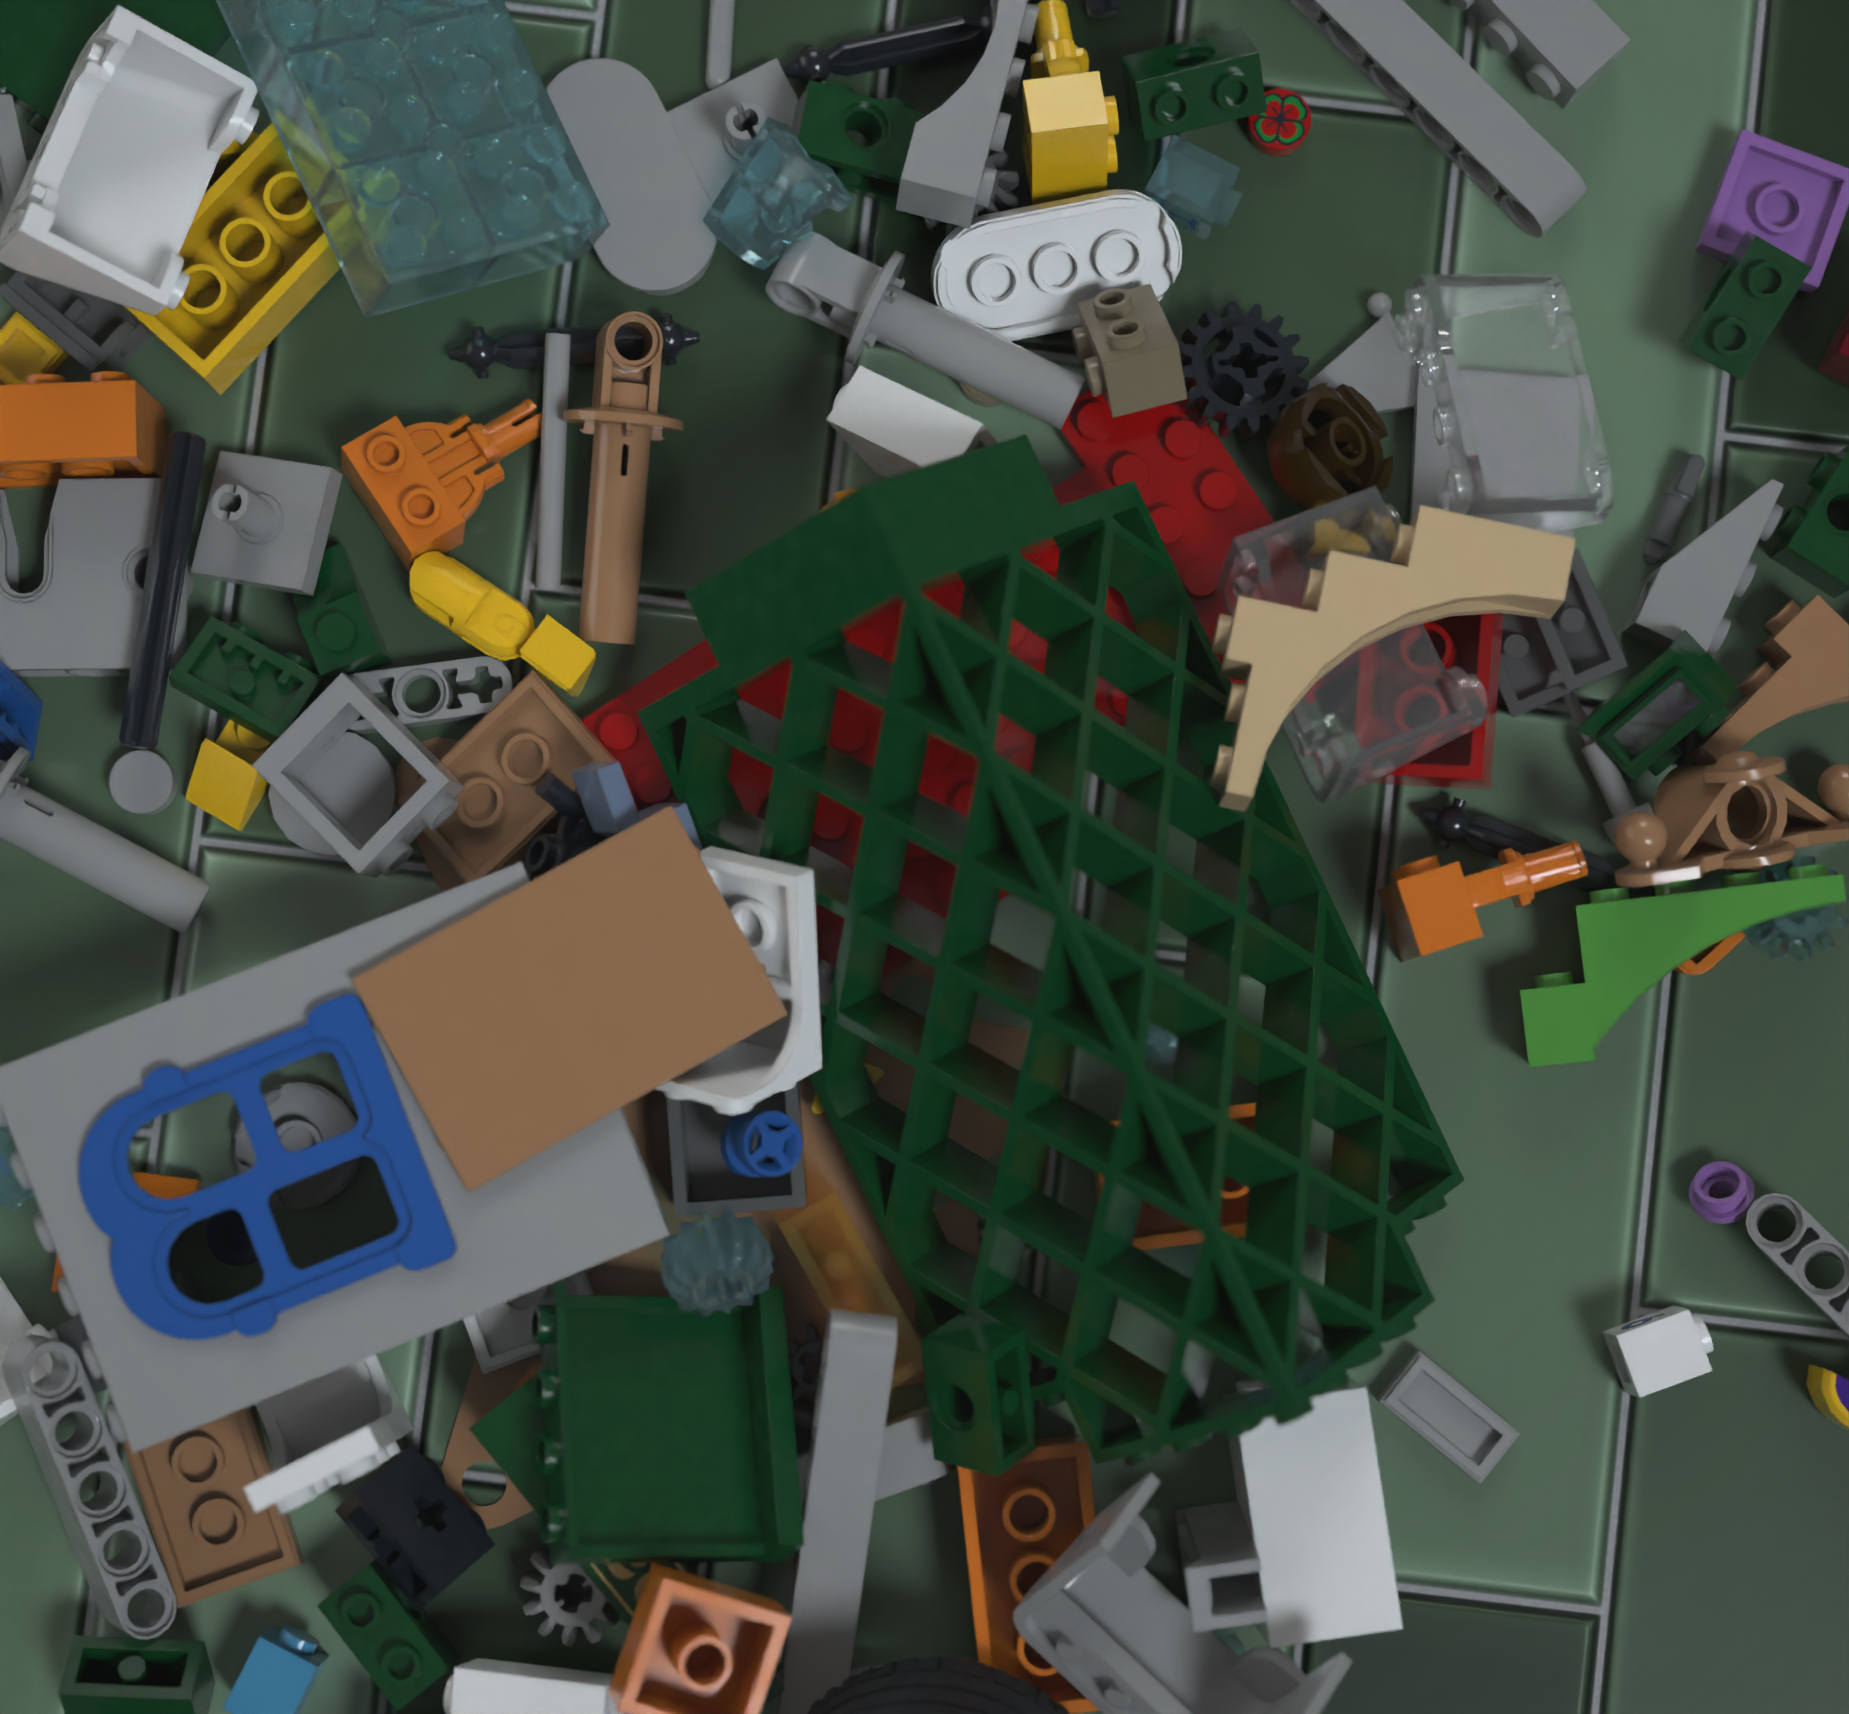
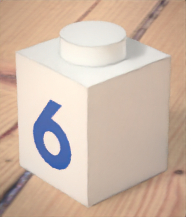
[1602,1305,1713,1398]

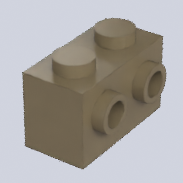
[1071,284,1187,418]

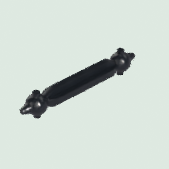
[782,5,993,84]
[448,313,700,379]
[1420,797,1656,899]

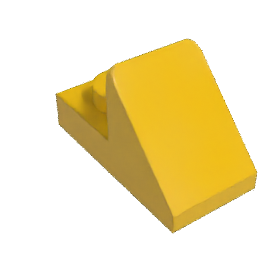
[185,719,273,832]

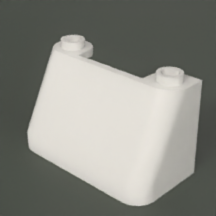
[0,5,260,315]

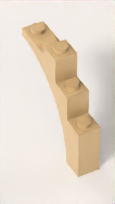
[1211,505,1576,812]

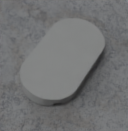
[538,58,719,296]

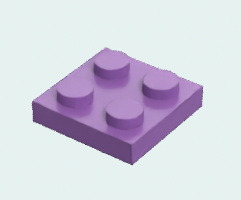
[1694,129,1849,294]

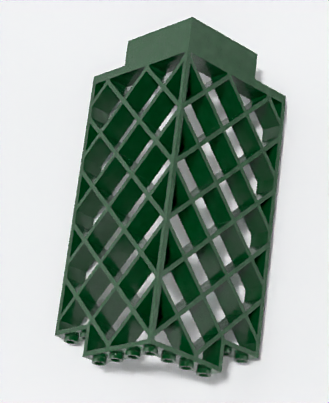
[637,434,1465,1466]

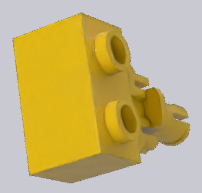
[1023,0,1119,205]

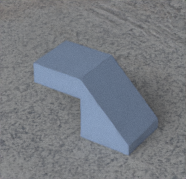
[571,761,703,851]

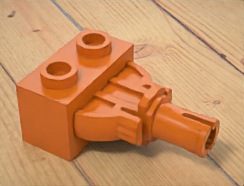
[341,398,542,574]
[1377,840,1588,962]

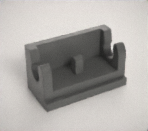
[0,271,153,374]

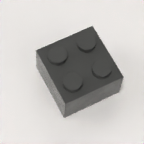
[667,1081,808,1217]

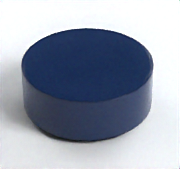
[206,1209,259,1266]

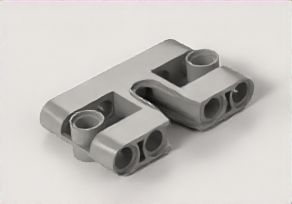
[0,478,194,678]

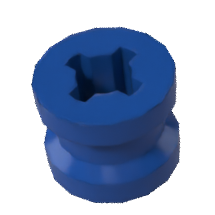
[720,1111,802,1177]

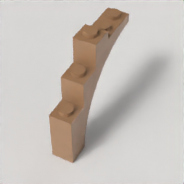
[1687,595,1849,765]

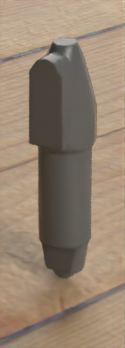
[1643,454,1705,564]

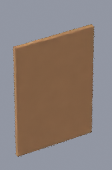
[351,805,788,1192]

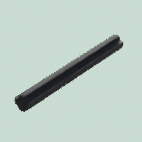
[119,431,206,749]

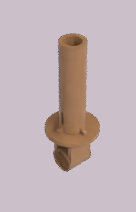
[562,311,684,645]

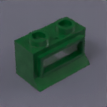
[1576,630,1738,781]

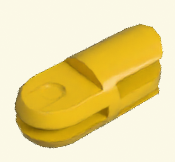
[410,551,535,661]

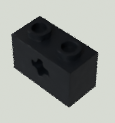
[335,1444,496,1611]

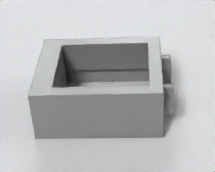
[252,673,465,878]

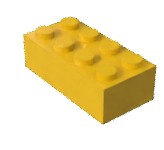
[122,108,392,396]

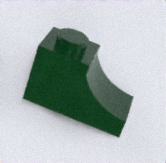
[292,543,392,684]

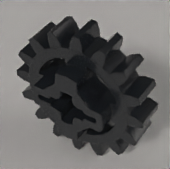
[1179,301,1309,441]

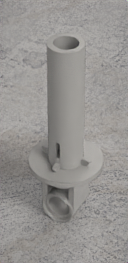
[765,230,1086,430]
[0,747,212,935]

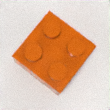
[607,1562,792,1714]

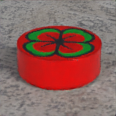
[1247,89,1311,156]

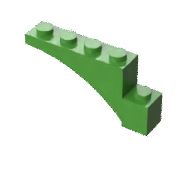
[1520,864,1847,1067]

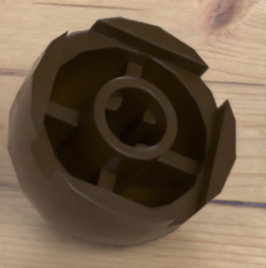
[1267,382,1393,514]

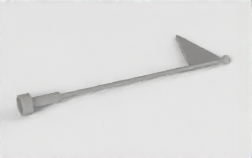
[1261,292,1654,846]

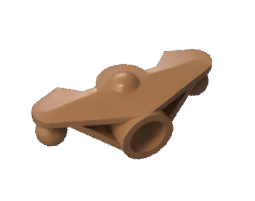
[1614,751,1849,887]

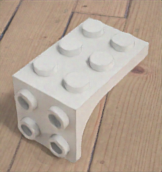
[656,846,822,1115]
[244,1354,414,1515]

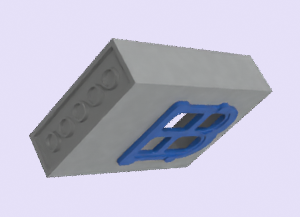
[0,862,672,1453]

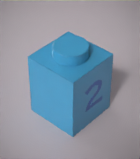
[222,1625,329,1714]

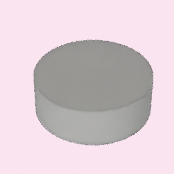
[109,750,178,816]

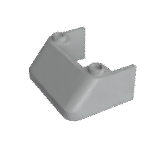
[1013,1473,1352,1714]

